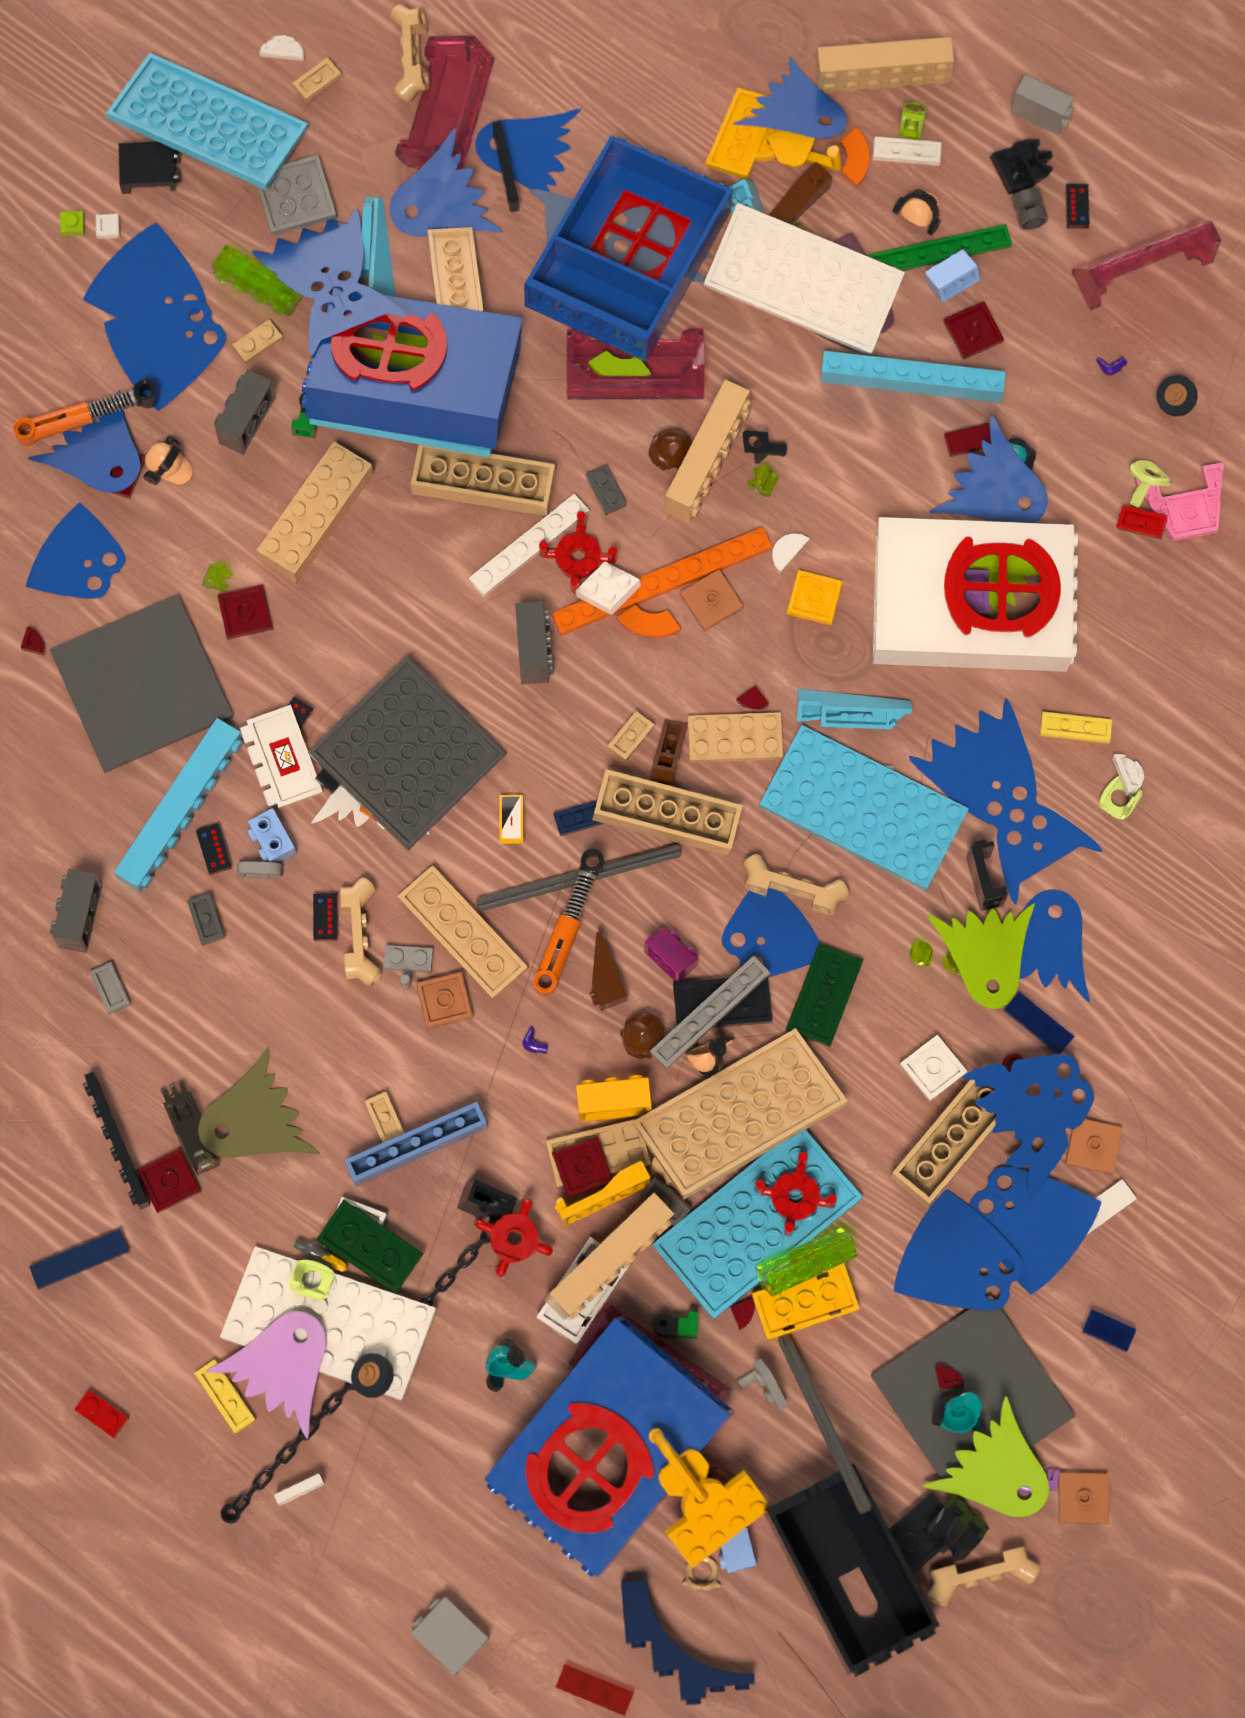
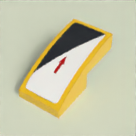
[499,795,523,844]

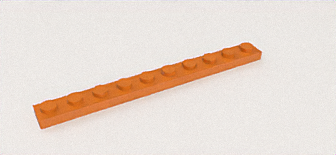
[552,527,772,636]

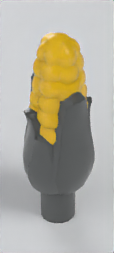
[293,1238,347,1272]

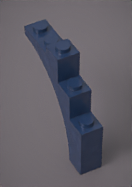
[621,1580,755,1705]

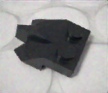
[990,139,1053,195]
[927,1494,989,1561]

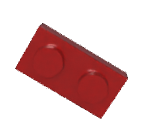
[1116,505,1168,539]
[74,1390,129,1439]

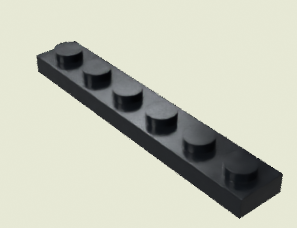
[83,1072,150,1210]

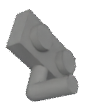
[383,945,433,989]
[737,1359,788,1411]

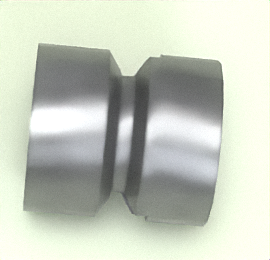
[1012,188,1048,230]

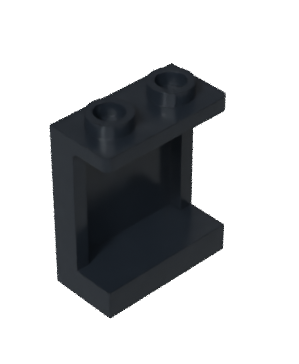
[118,142,180,194]
[966,840,1008,911]

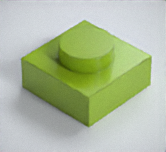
[60,211,84,236]

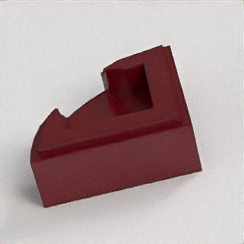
[20,626,45,656]
[736,686,769,710]
[730,1298,755,1331]
[935,1365,964,1391]

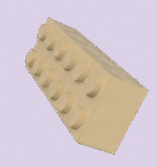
[815,37,954,94]
[664,380,752,523]
[256,441,374,583]
[411,444,555,516]
[592,769,743,856]
[890,1064,996,1209]
[544,1193,674,1321]

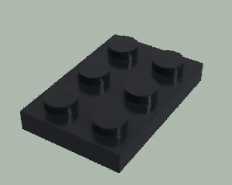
[889,1492,943,1575]

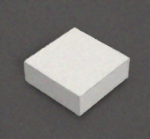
[96,214,120,239]

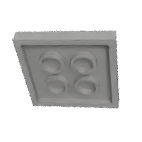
[257,155,337,236]

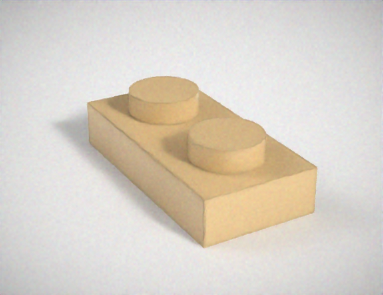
[292,58,342,103]
[232,320,283,365]
[607,711,654,762]
[364,1092,404,1143]

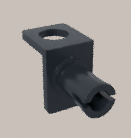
[742,430,787,464]

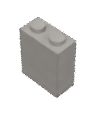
[1011,75,1074,136]
[411,1597,489,1676]

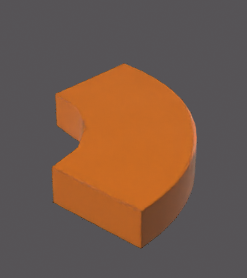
[840,127,870,188]
[616,604,681,638]

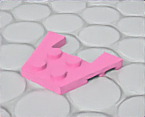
[1135,462,1224,542]

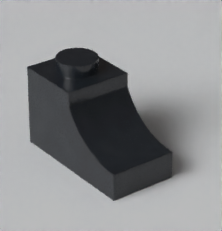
[457,1179,517,1219]

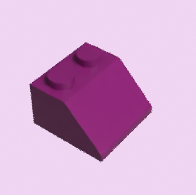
[644,928,698,982]

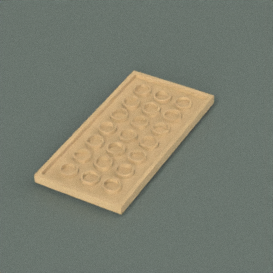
[633,1028,848,1200]

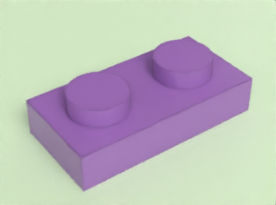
[964,570,989,617]

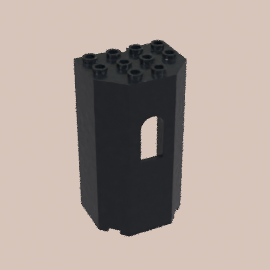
[764,1463,940,1677]

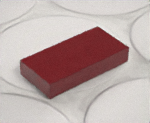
[944,423,991,457]

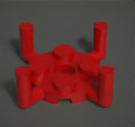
[539,511,617,593]
[755,1152,837,1237]
[474,1197,553,1277]

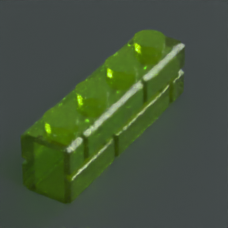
[212,244,304,317]
[755,1228,857,1297]

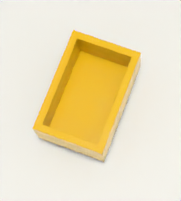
[576,1075,651,1123]

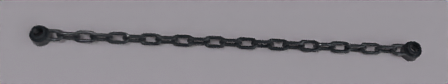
[220,1217,498,1524]

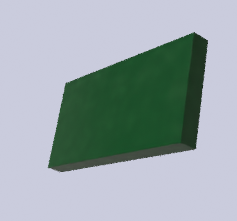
[786,943,864,1048]
[316,1200,424,1294]

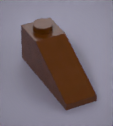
[768,162,832,225]
[650,719,688,787]
[589,931,627,1011]

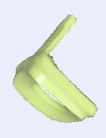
[1130,460,1171,508]
[1099,776,1143,820]
[289,1259,334,1300]

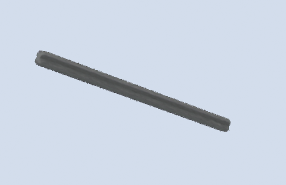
[476,844,681,911]
[778,1334,871,1513]

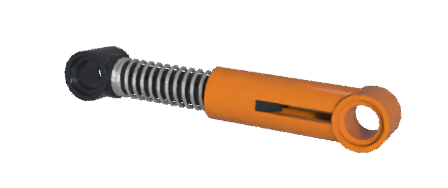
[13,379,159,447]
[533,849,604,996]

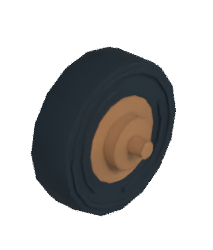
[1156,375,1198,417]
[351,1353,394,1398]

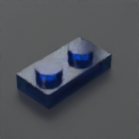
[1081,1309,1137,1353]

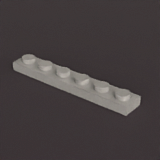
[650,956,770,1070]

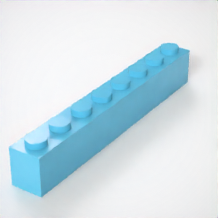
[820,351,1006,403]
[114,718,243,892]

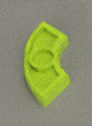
[588,350,651,384]

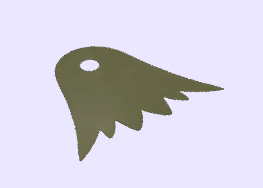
[198,1047,320,1158]

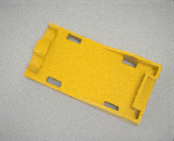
[555,1161,650,1228]
[752,1263,860,1342]

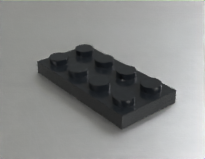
[673,977,772,1028]

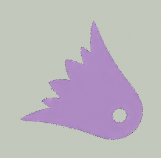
[206,1311,326,1439]

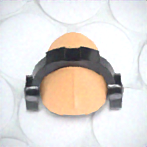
[892,189,941,236]
[143,436,193,485]
[685,1037,734,1076]

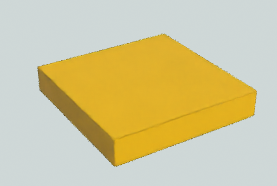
[787,570,843,626]

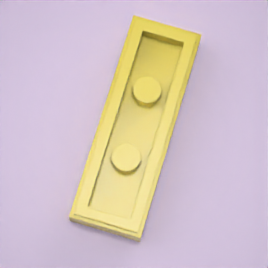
[1040,711,1112,744]
[195,1359,256,1434]

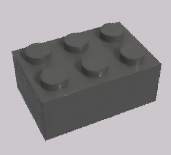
[214,369,276,455]
[515,602,553,684]
[50,868,102,953]

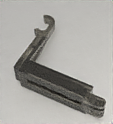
[161,1079,220,1176]

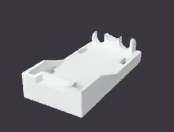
[536,1237,631,1345]

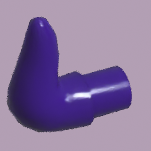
[1096,357,1127,376]
[522,1026,548,1054]

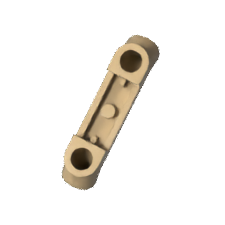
[391,4,430,102]
[742,854,849,915]
[340,878,381,986]
[928,1547,1040,1607]

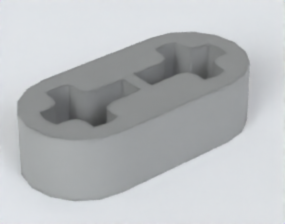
[236,862,282,879]

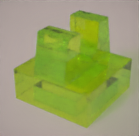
[747,465,779,497]
[201,562,233,592]

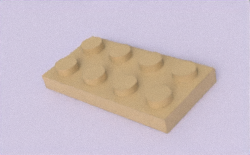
[688,712,783,763]
[546,1119,651,1189]

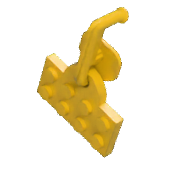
[705,88,842,179]
[649,1429,771,1569]

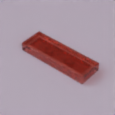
[555,1664,634,1716]

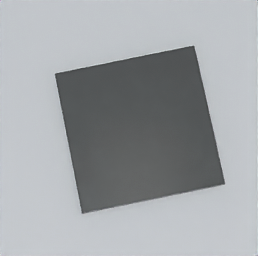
[50,595,233,773]
[308,657,507,851]
[871,1295,1075,1498]

